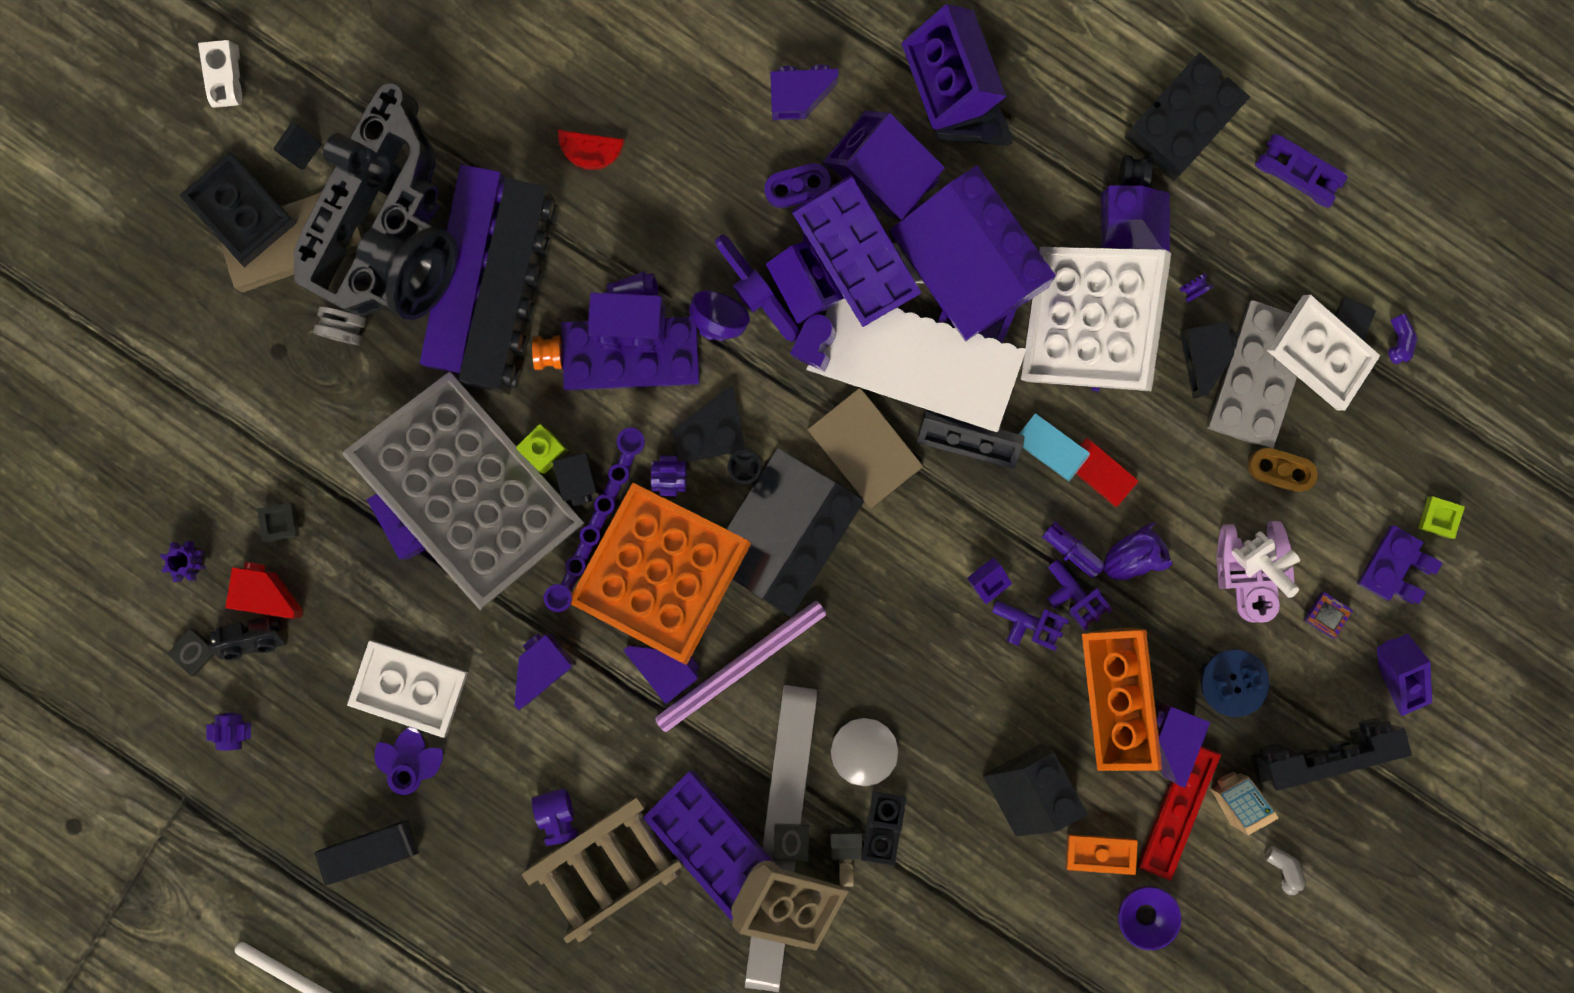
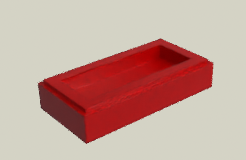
[1076,438,1139,507]

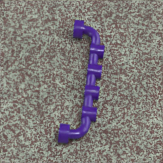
[544,428,645,612]

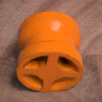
[532,335,563,370]

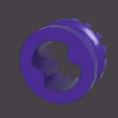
[1179,273,1214,303]

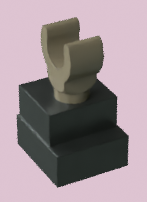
[830,826,862,887]

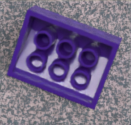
[889,166,1056,342]

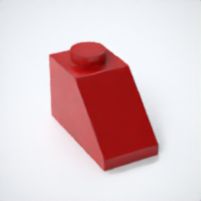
[225,562,303,619]

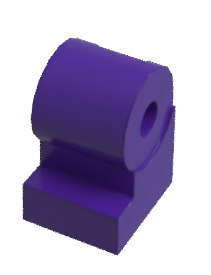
[790,314,836,372]

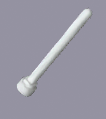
[235,942,332,993]

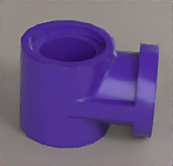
[532,788,578,846]

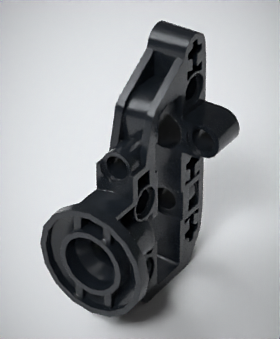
[294,83,458,320]

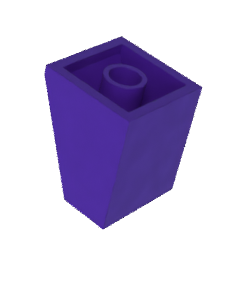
[823,111,945,220]

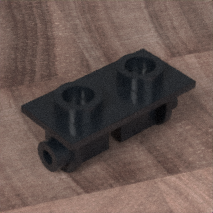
[208,615,287,661]

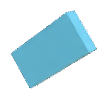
[1019,413,1090,481]

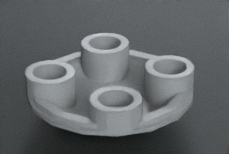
[831,718,898,786]

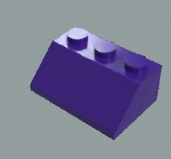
[901,4,1006,129]

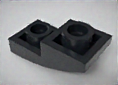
[860,791,907,867]

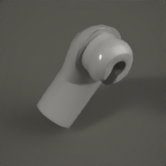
[1264,845,1306,895]

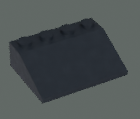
[727,448,864,617]

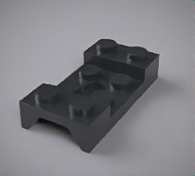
[1251,718,1412,791]

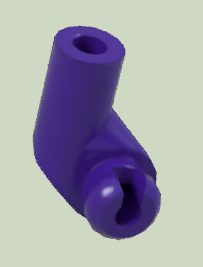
[1388,313,1417,364]

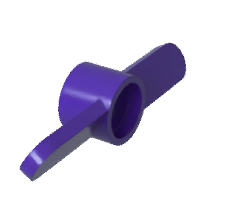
[715,234,800,342]

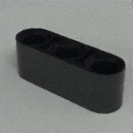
[314,820,419,885]

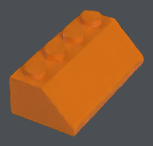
[1082,628,1162,771]

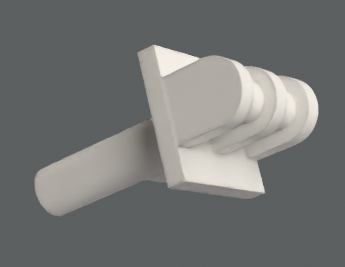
[1231,531,1300,598]

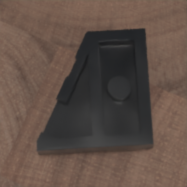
[927,104,1013,146]
[673,387,746,463]

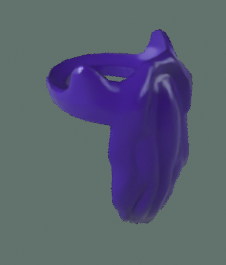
[1103,522,1173,580]

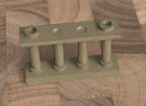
[521,793,683,943]

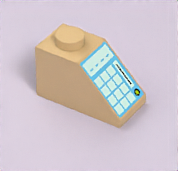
[1211,772,1279,835]

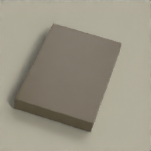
[807,388,923,509]

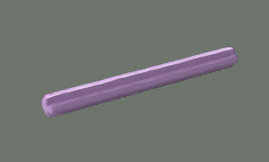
[655,601,826,732]

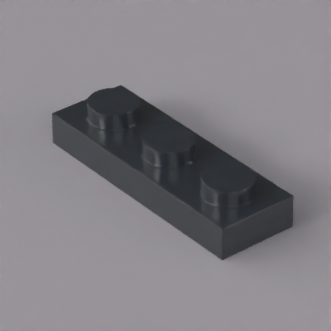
[917,410,1025,469]

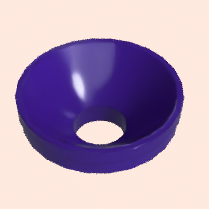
[689,290,750,341]
[1118,886,1181,950]

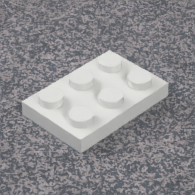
[1267,295,1380,411]
[347,640,468,738]

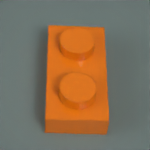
[1065,834,1138,875]

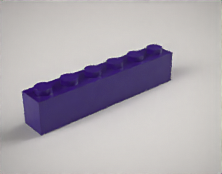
[420,164,506,374]

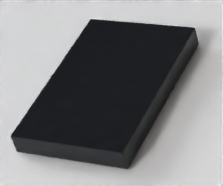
[179,152,296,268]

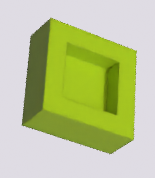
[1418,496,1465,539]

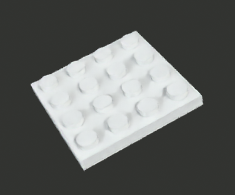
[1021,247,1171,391]

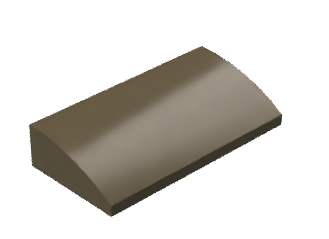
[221,192,364,293]

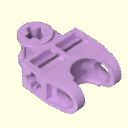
[1216,521,1294,622]

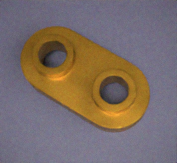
[1248,448,1318,492]

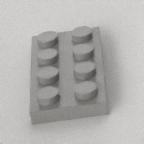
[1206,300,1297,448]

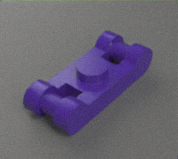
[1255,134,1348,208]

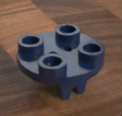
[1200,649,1269,717]

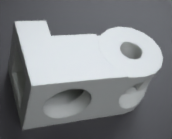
[198,40,242,108]

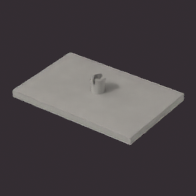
[343,372,584,610]

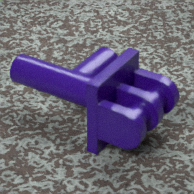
[1047,560,1112,631]
[992,600,1069,651]

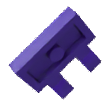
[1357,525,1443,604]

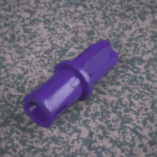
[1042,521,1105,578]

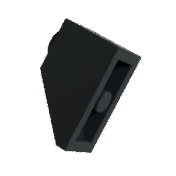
[1180,322,1237,399]

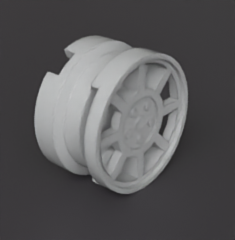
[313,306,367,345]

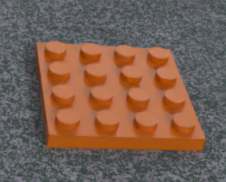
[572,483,751,665]

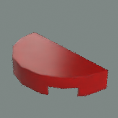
[558,130,625,170]

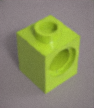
[516,424,569,474]

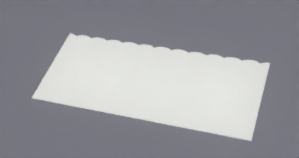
[806,296,1026,432]

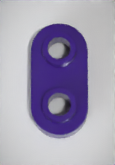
[764,163,831,208]

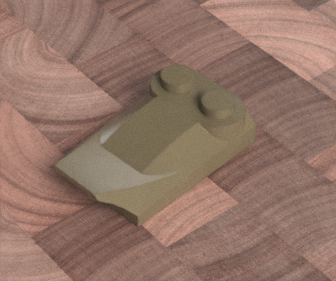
[732,861,848,951]

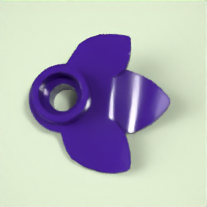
[374,727,443,795]

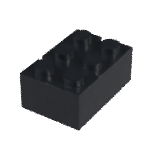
[1124,52,1250,181]

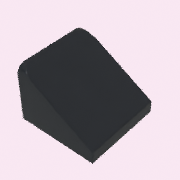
[274,123,321,170]

